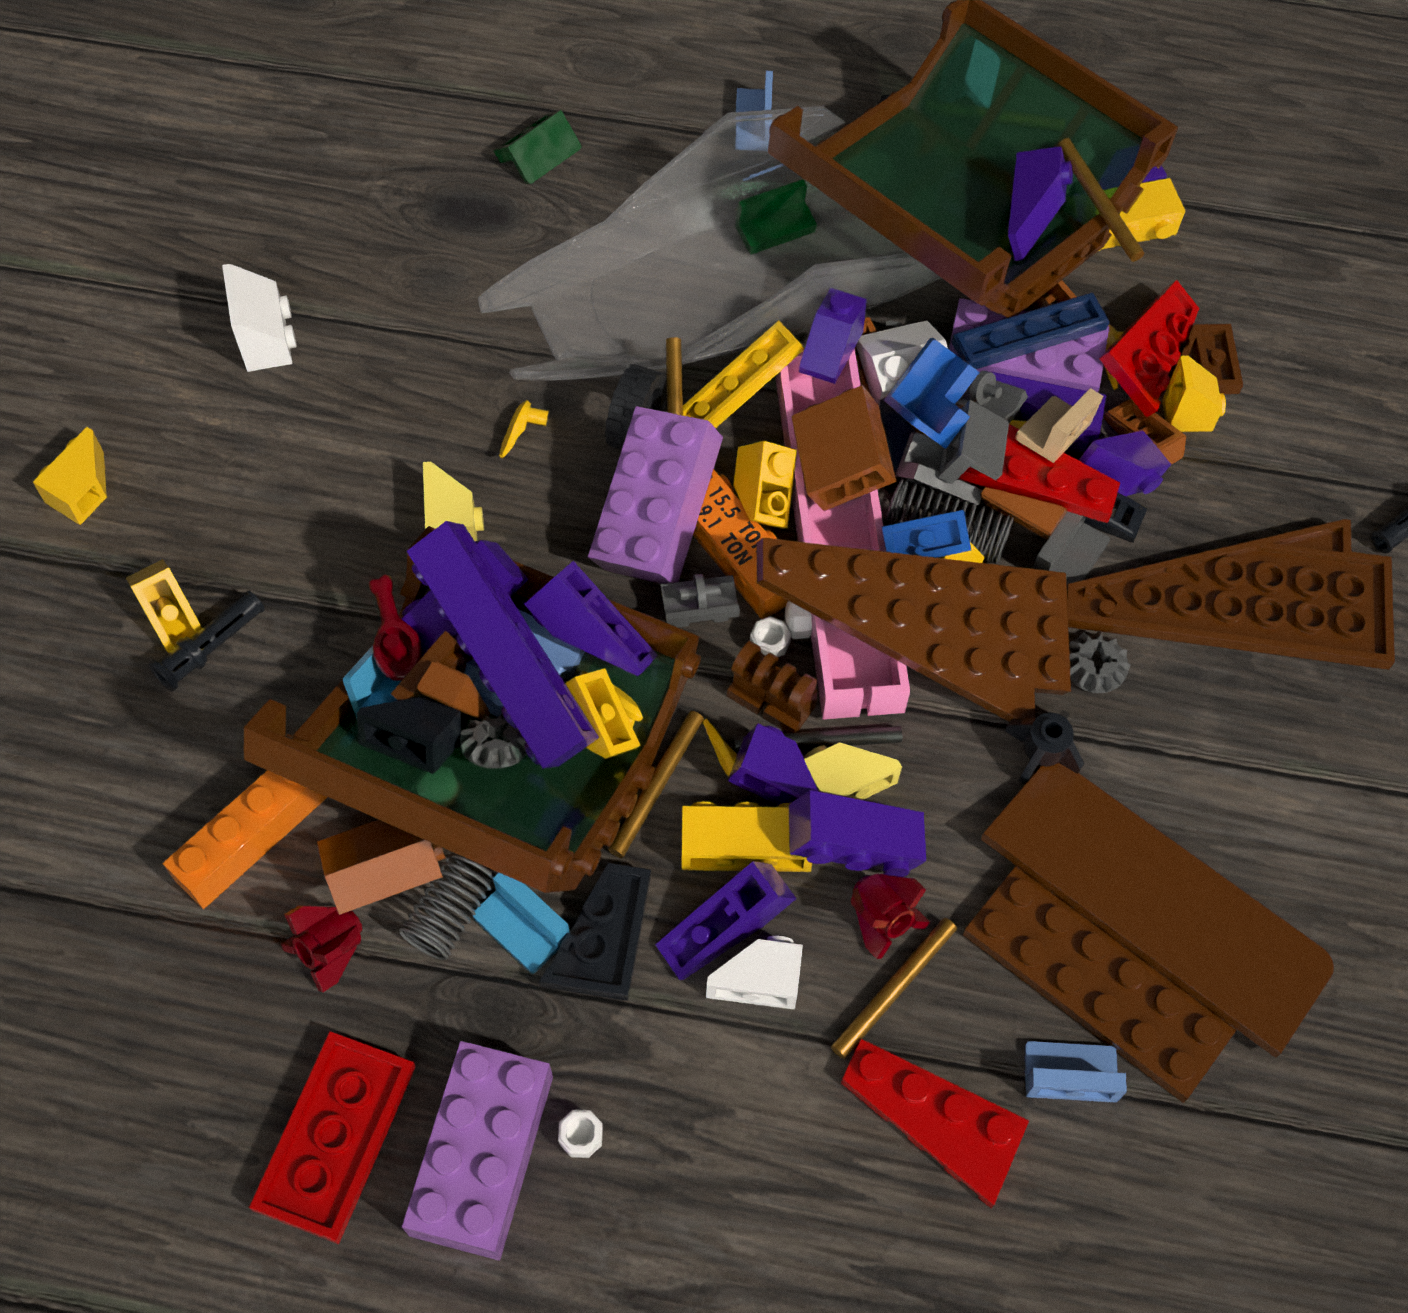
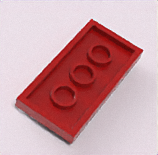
[249,1031,416,1244]

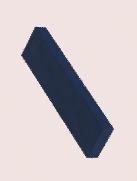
[952,292,1110,369]

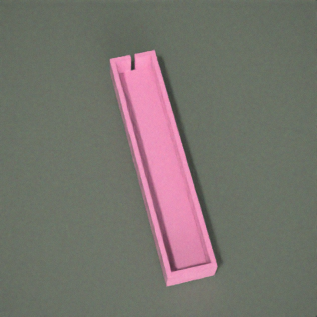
[775,349,910,720]

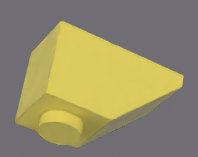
[423,461,484,541]
[804,742,902,800]

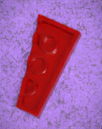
[1099,280,1200,418]
[958,424,1120,523]
[841,1039,1029,1209]

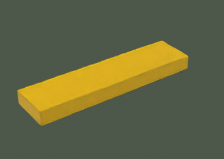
[683,320,804,428]

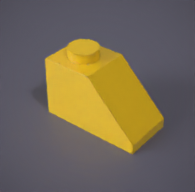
[1162,356,1226,432]
[126,559,202,653]
[565,668,641,759]

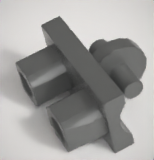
[955,370,1028,423]
[661,573,740,627]

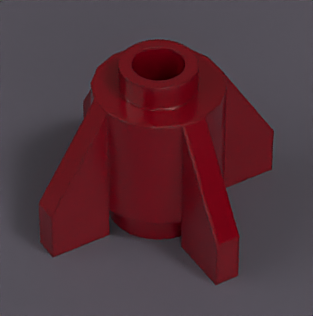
[851,873,930,959]
[281,905,363,992]

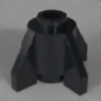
[1005,710,1084,785]

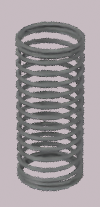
[885,478,1014,565]
[399,821,499,960]

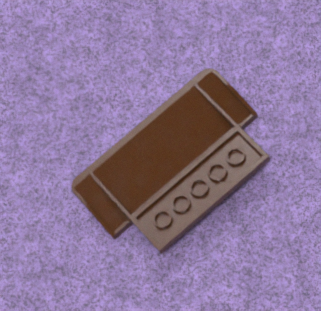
[963,762,1334,1103]

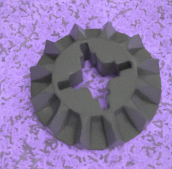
[1069,631,1131,693]
[460,714,527,768]

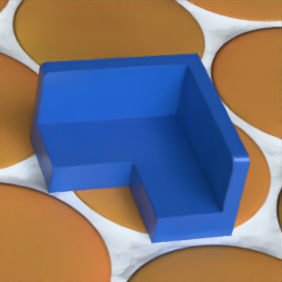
[884,338,980,449]
[882,510,972,558]

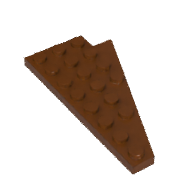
[1067,519,1395,670]
[757,538,1071,722]

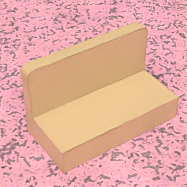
[1015,388,1104,463]

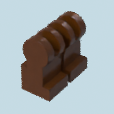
[726,641,818,733]

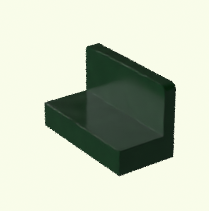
[493,110,582,184]
[735,179,817,255]

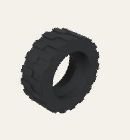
[605,364,667,450]

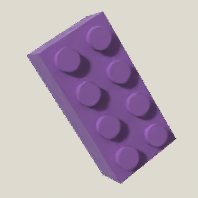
[949,298,1109,392]
[588,406,723,584]
[402,1041,553,1261]

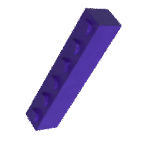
[407,521,599,768]

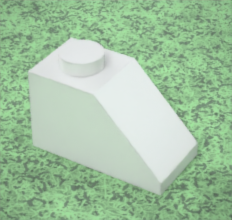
[706,936,803,1010]

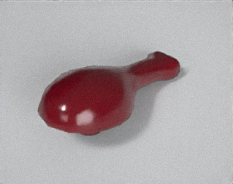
[368,574,423,681]

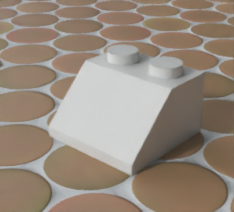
[222,264,297,372]
[856,320,948,405]

